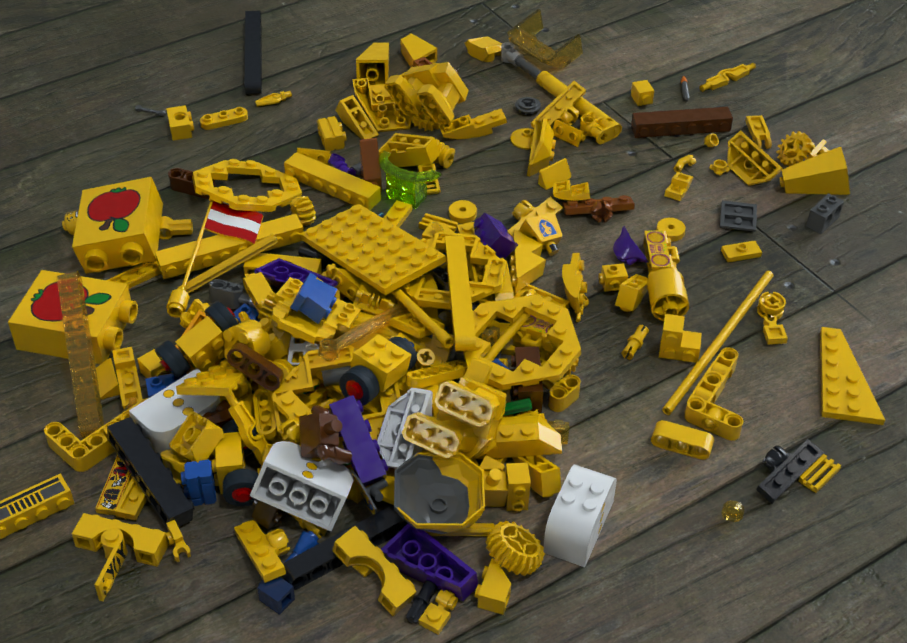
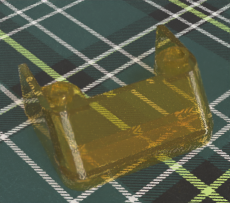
[508,9,583,68]

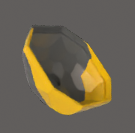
[394,452,485,534]

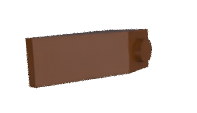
[359,138,382,191]

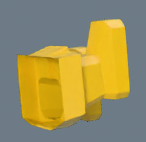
[384,62,469,126]
[402,377,506,459]

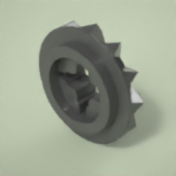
[515,97,541,115]

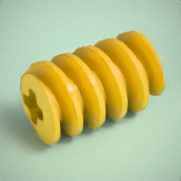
[430,136,455,169]

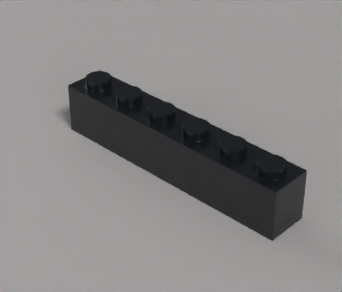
[107,417,195,528]

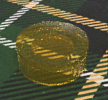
[722,501,745,522]

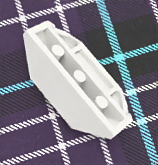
[377,388,433,469]

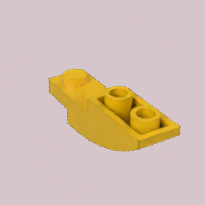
[438,109,507,139]
[562,253,587,313]

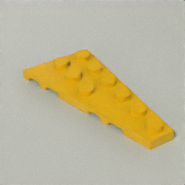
[820,327,885,425]
[176,360,258,396]

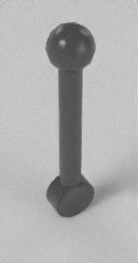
[135,105,166,116]

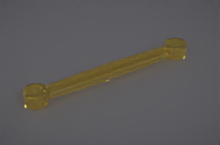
[318,300,411,360]

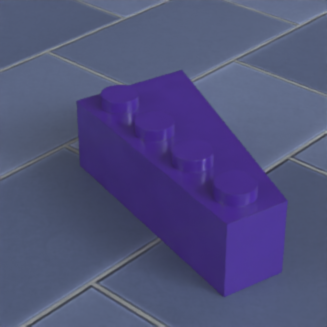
[329,395,389,487]
[381,524,478,601]

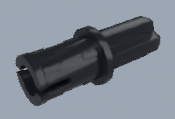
[406,581,437,624]

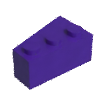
[474,213,518,259]

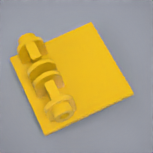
[353,280,396,319]

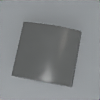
[720,200,757,232]

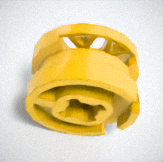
[757,292,786,320]

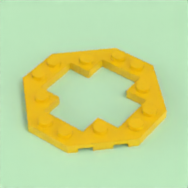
[192,159,302,212]
[400,232,507,310]
[463,294,581,390]
[272,344,401,449]

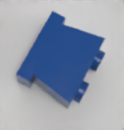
[290,273,337,324]

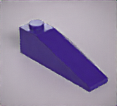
[254,258,338,290]

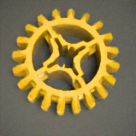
[485,521,545,576]

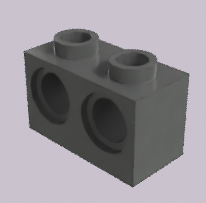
[806,193,844,234]

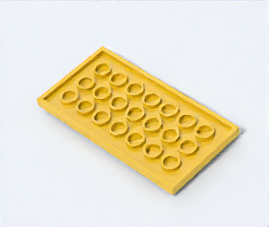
[300,204,447,295]

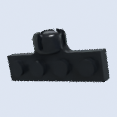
[756,439,824,504]

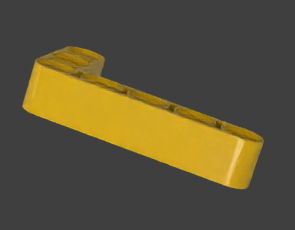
[44,398,148,472]

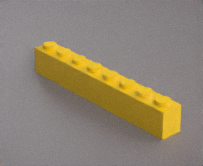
[155,214,304,279]

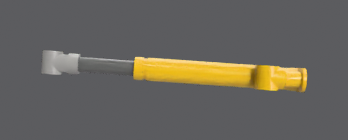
[501,42,622,144]

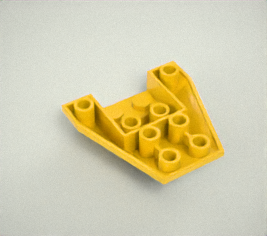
[352,74,412,132]

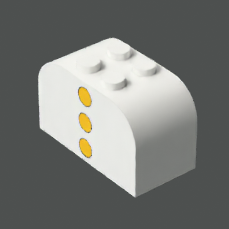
[129,368,221,454]
[250,441,354,531]
[543,464,617,567]

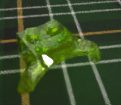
[379,151,441,209]

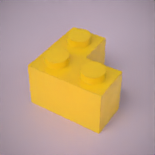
[659,314,702,363]

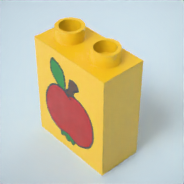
[72,177,163,274]
[8,270,138,364]

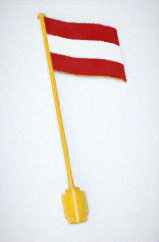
[166,199,263,318]

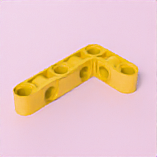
[684,347,743,441]

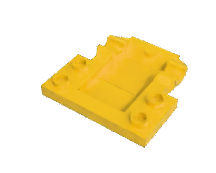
[271,277,361,344]

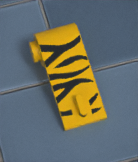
[94,528,128,601]

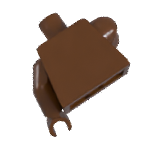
[299,405,352,465]

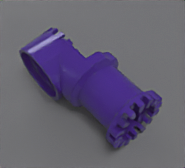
[328,153,356,176]

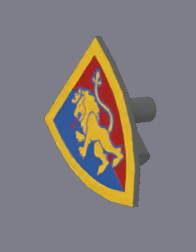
[351,470,388,514]

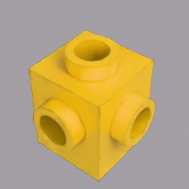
[598,263,628,292]

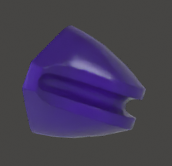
[613,226,648,266]

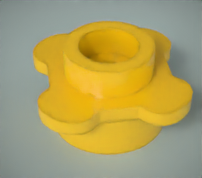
[709,159,730,175]

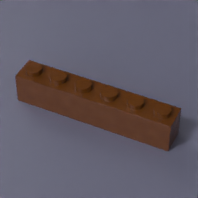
[631,107,733,138]

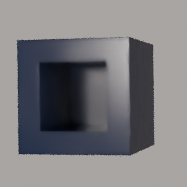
[257,577,295,615]

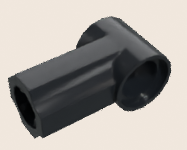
[298,242,335,269]

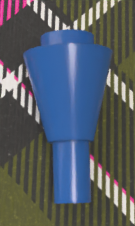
[285,531,319,562]

